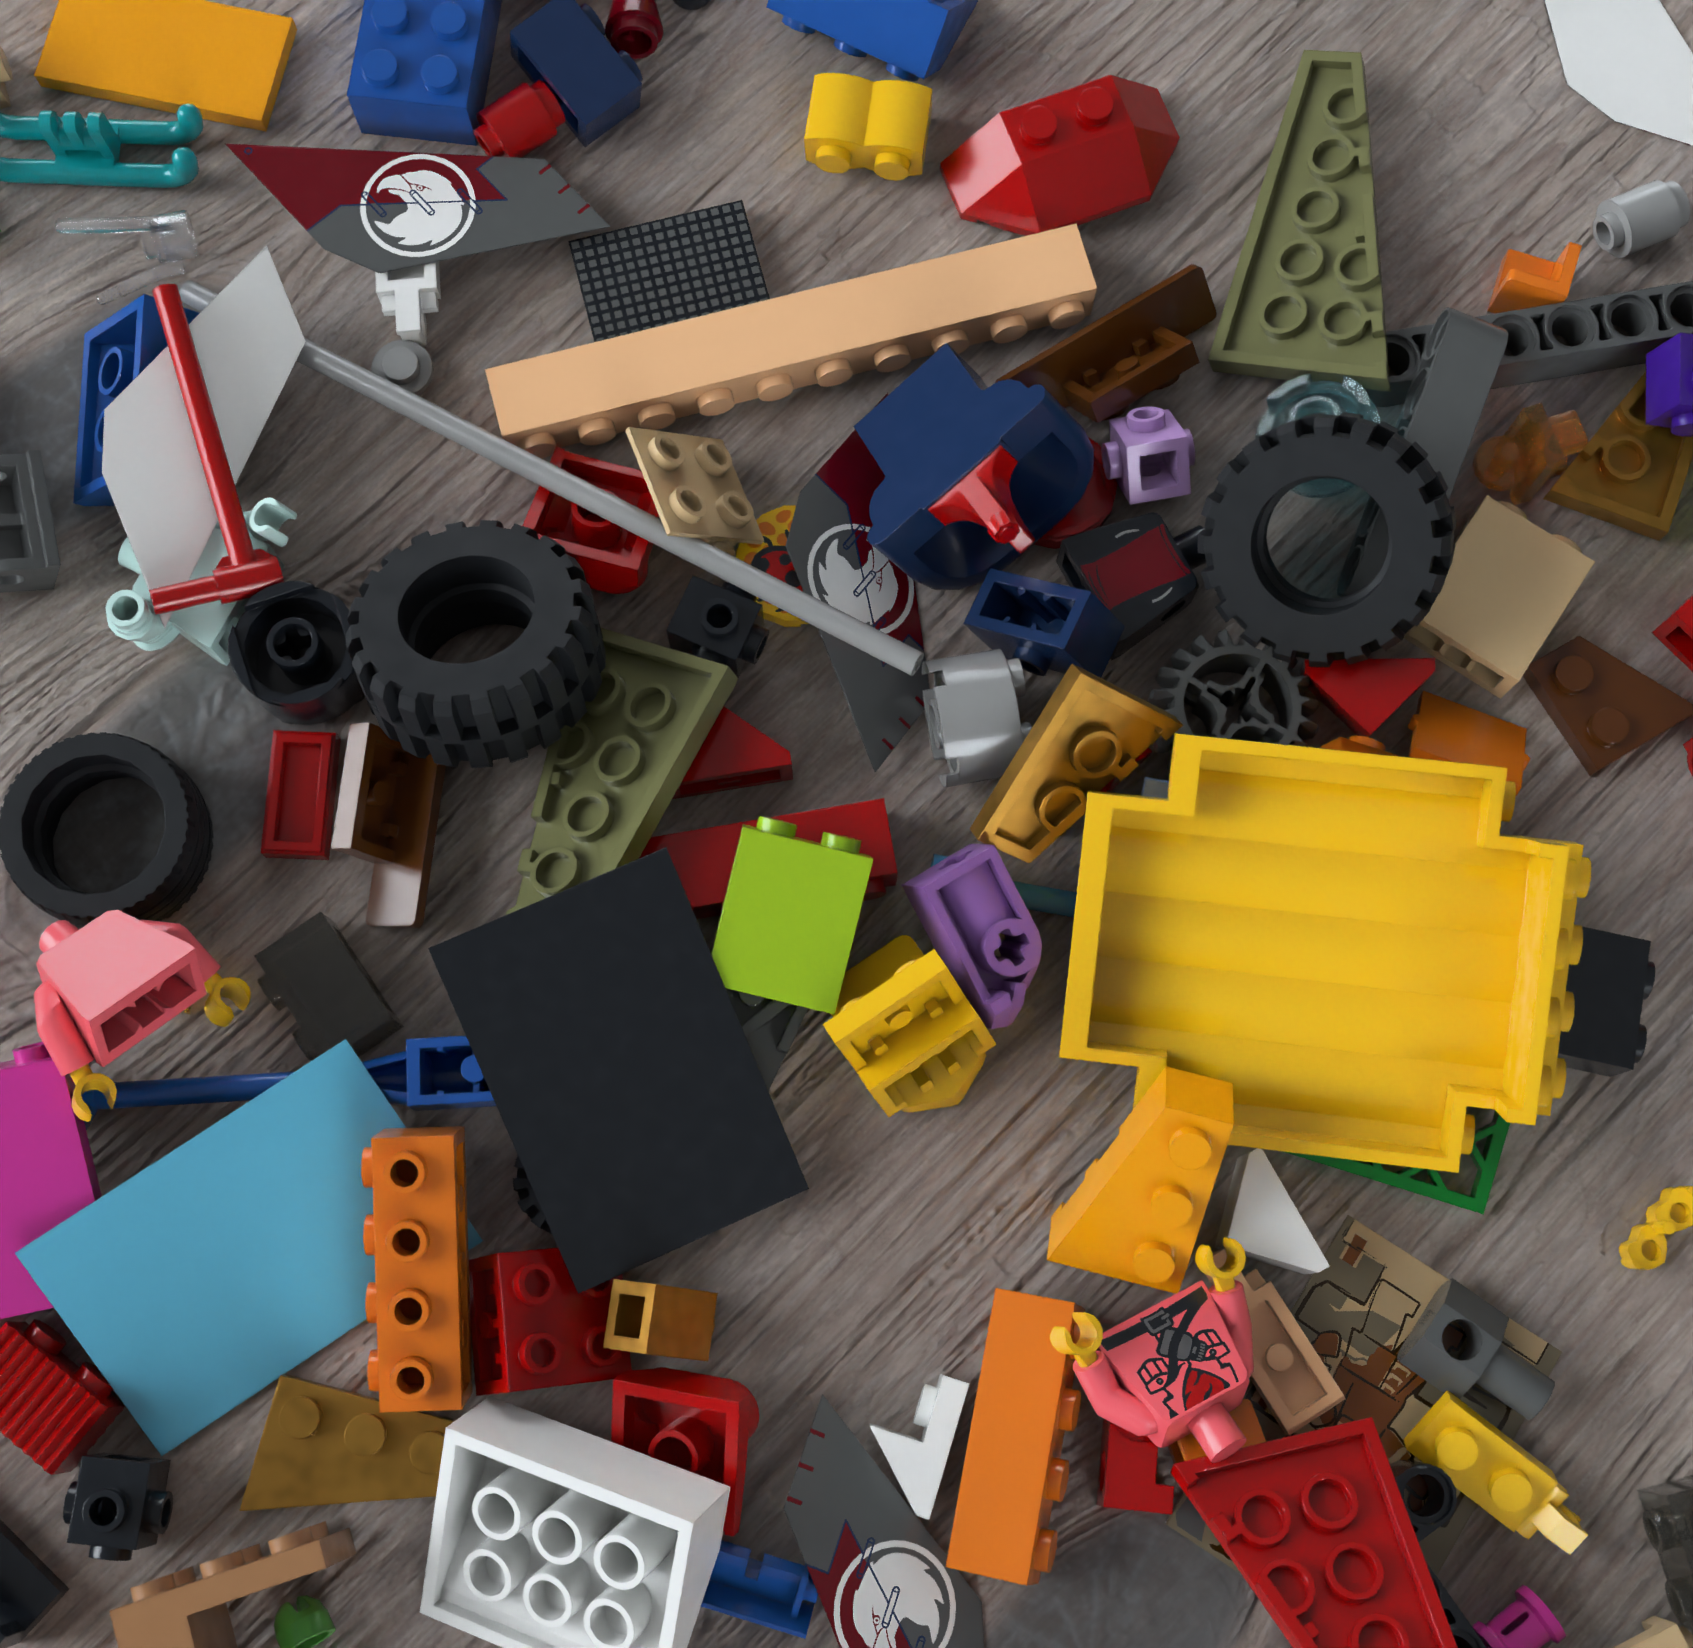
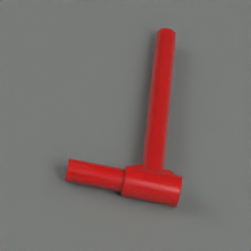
[149,284,284,615]

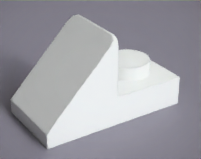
[869,1374,969,1520]

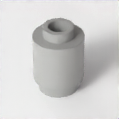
[1593,180,1691,258]

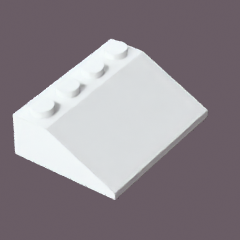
[420,1396,731,1648]

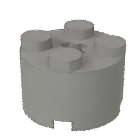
[922,649,1032,788]

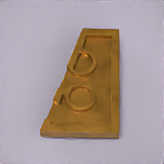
[1543,371,1693,541]
[970,663,1183,864]
[239,1375,455,1511]

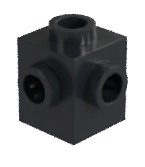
[666,575,769,678]
[63,1452,173,1561]

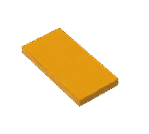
[34,0,297,132]

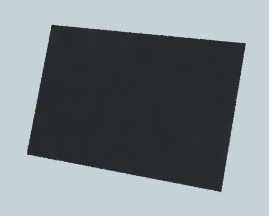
[428,847,809,1294]

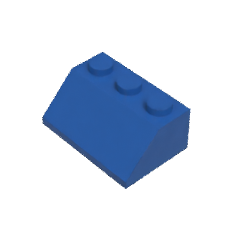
[766,0,978,81]
[73,294,199,506]

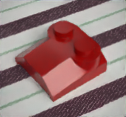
[522,446,660,594]
[611,1367,759,1537]

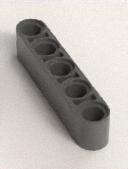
[1337,307,1508,597]

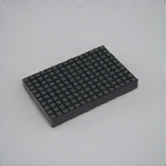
[568,200,770,342]

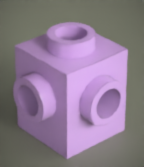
[1101,406,1195,505]

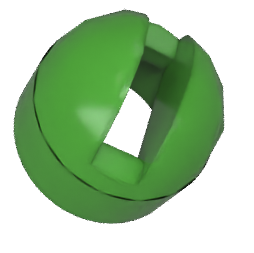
[274,1595,336,1648]

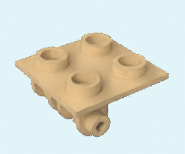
[625,427,764,556]

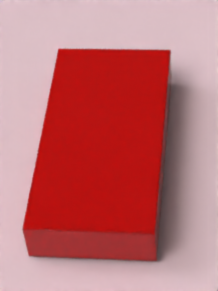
[261,730,341,860]

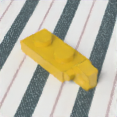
[1403,1391,1588,1555]

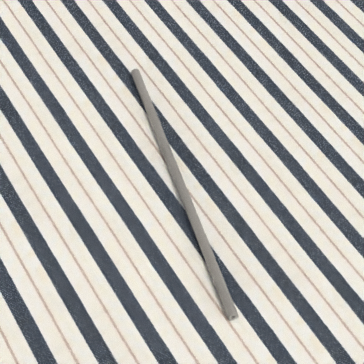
[179,280,924,676]

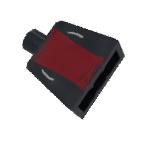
[1056,512,1206,660]

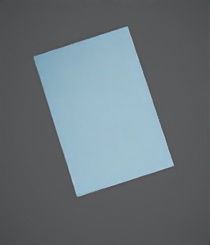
[15,1039,483,1456]

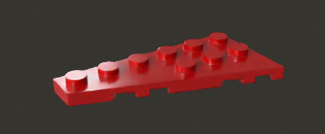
[1170,1417,1458,1648]

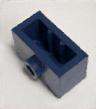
[510,0,643,147]
[963,568,1125,678]

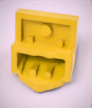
[823,935,997,1118]

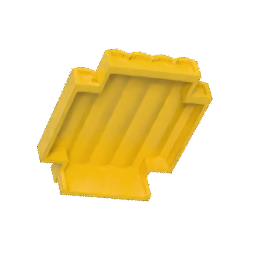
[1059,733,1591,1173]

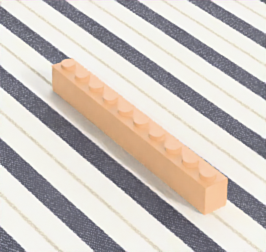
[485,223,1097,459]

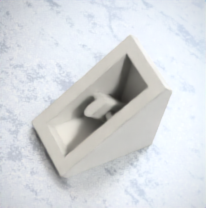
[1215,1148,1330,1275]

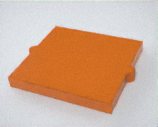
[1408,690,1530,796]

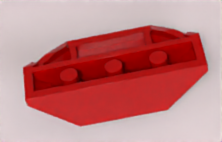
[940,75,1180,236]

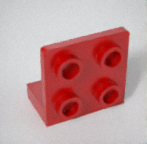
[469,1248,632,1396]

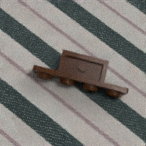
[995,264,1217,423]
[331,722,446,929]

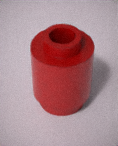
[473,80,566,158]

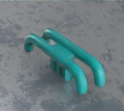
[0,103,204,188]

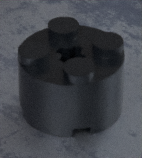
[228,581,365,725]

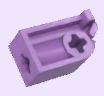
[902,843,1042,1029]

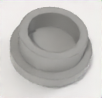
[371,340,434,396]

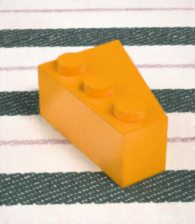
[1047,1066,1234,1294]

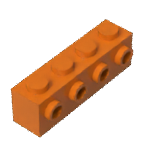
[361,1126,473,1413]
[945,1288,1085,1586]

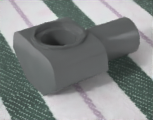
[1397,1278,1555,1420]

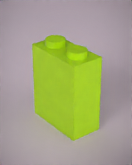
[711,816,873,1015]

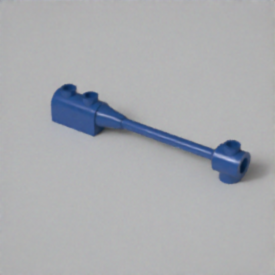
[81,1036,496,1130]

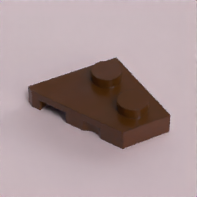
[1523,636,1693,776]

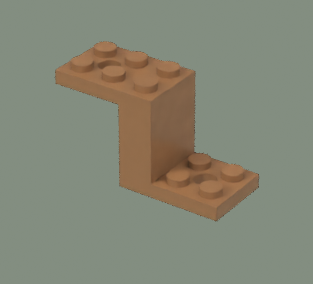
[109,1521,356,1648]

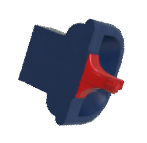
[854,343,1094,590]

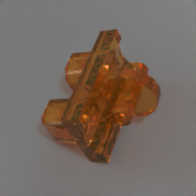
[1472,402,1588,505]

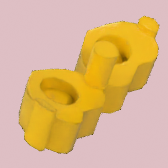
[1619,1186,1693,1270]

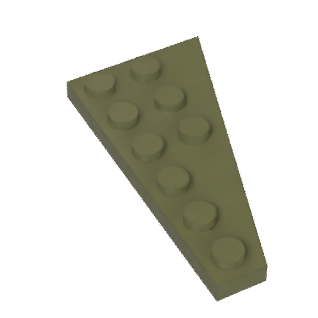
[1208,50,1391,392]
[506,628,738,915]

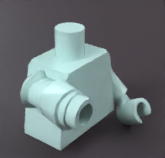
[106,497,297,666]

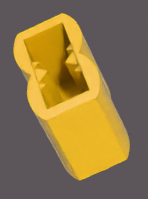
[804,73,932,181]

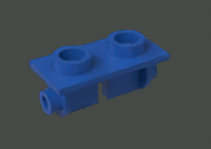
[701,1540,818,1639]

